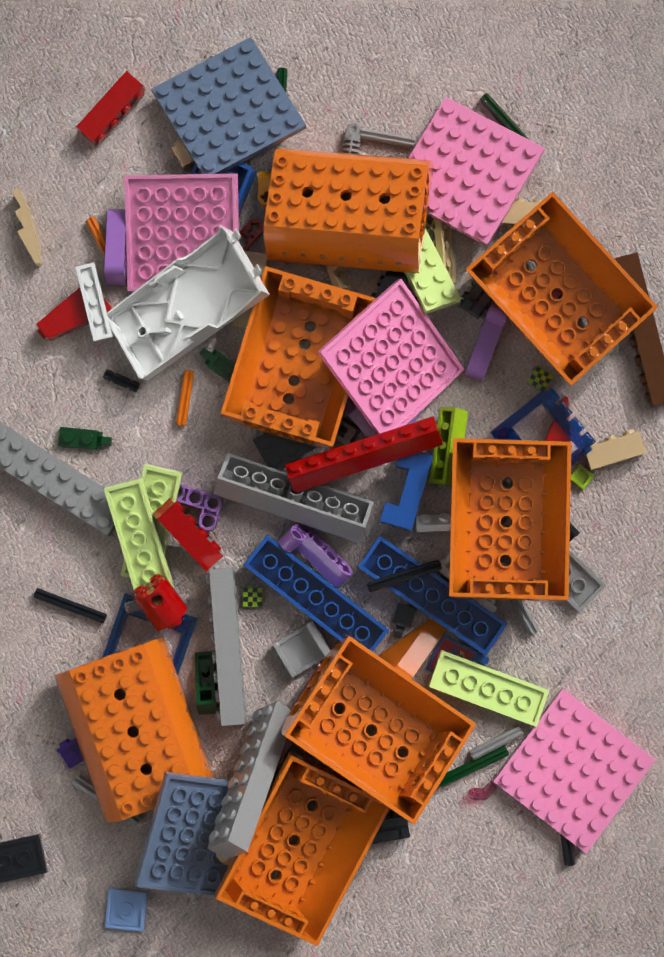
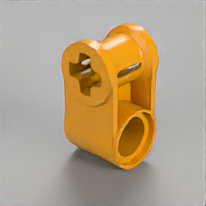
[258,172,271,210]

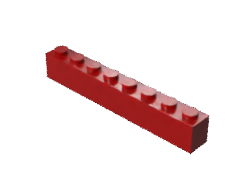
[286,416,443,493]

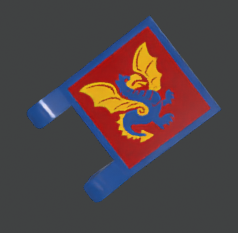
[426,635,489,672]

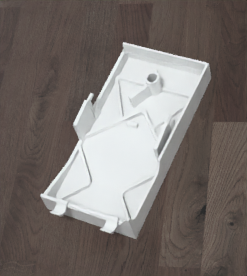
[107,225,270,381]

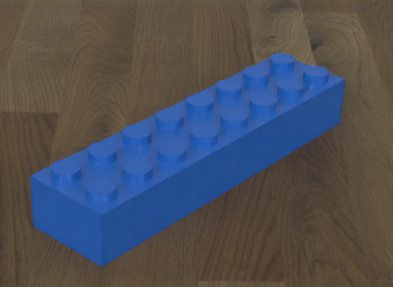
[244,535,389,652]
[358,536,508,656]

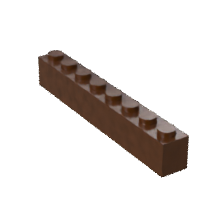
[615,252,664,408]

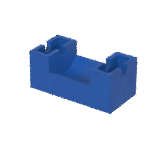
[379,452,433,532]

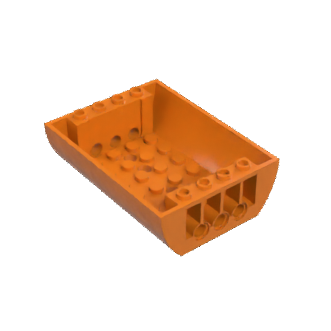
[220,266,376,448]

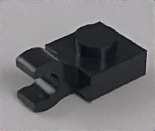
[392,603,416,638]

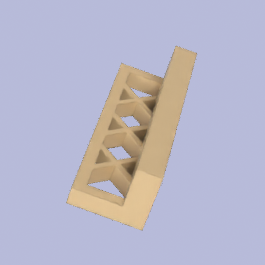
[425,215,456,283]

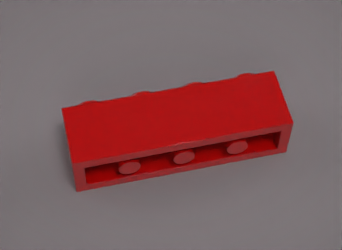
[76,71,145,146]
[153,498,223,572]

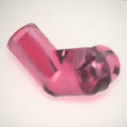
[469,781,497,801]

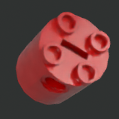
[134,573,188,631]

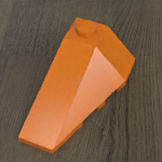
[379,618,446,679]

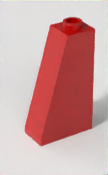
[36,288,112,341]

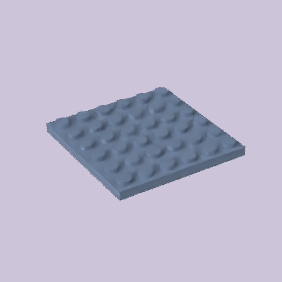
[151,37,307,174]
[134,771,271,895]

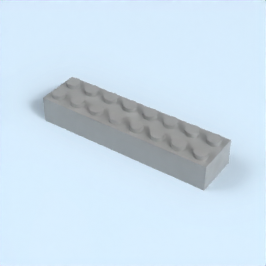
[0,422,115,536]
[213,453,374,543]
[206,567,247,726]
[207,701,291,859]

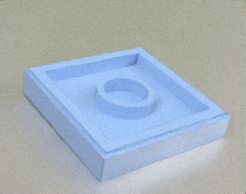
[105,888,148,932]

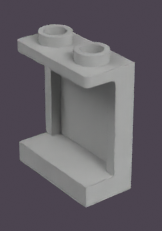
[272,621,331,678]

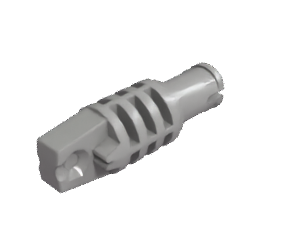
[342,124,361,155]

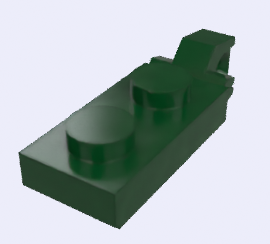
[199,347,235,383]
[58,427,112,450]

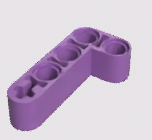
[104,209,127,286]
[464,303,507,382]
[177,484,223,531]
[279,522,352,587]

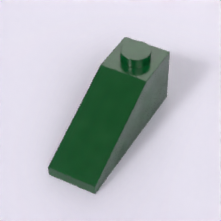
[195,651,218,715]

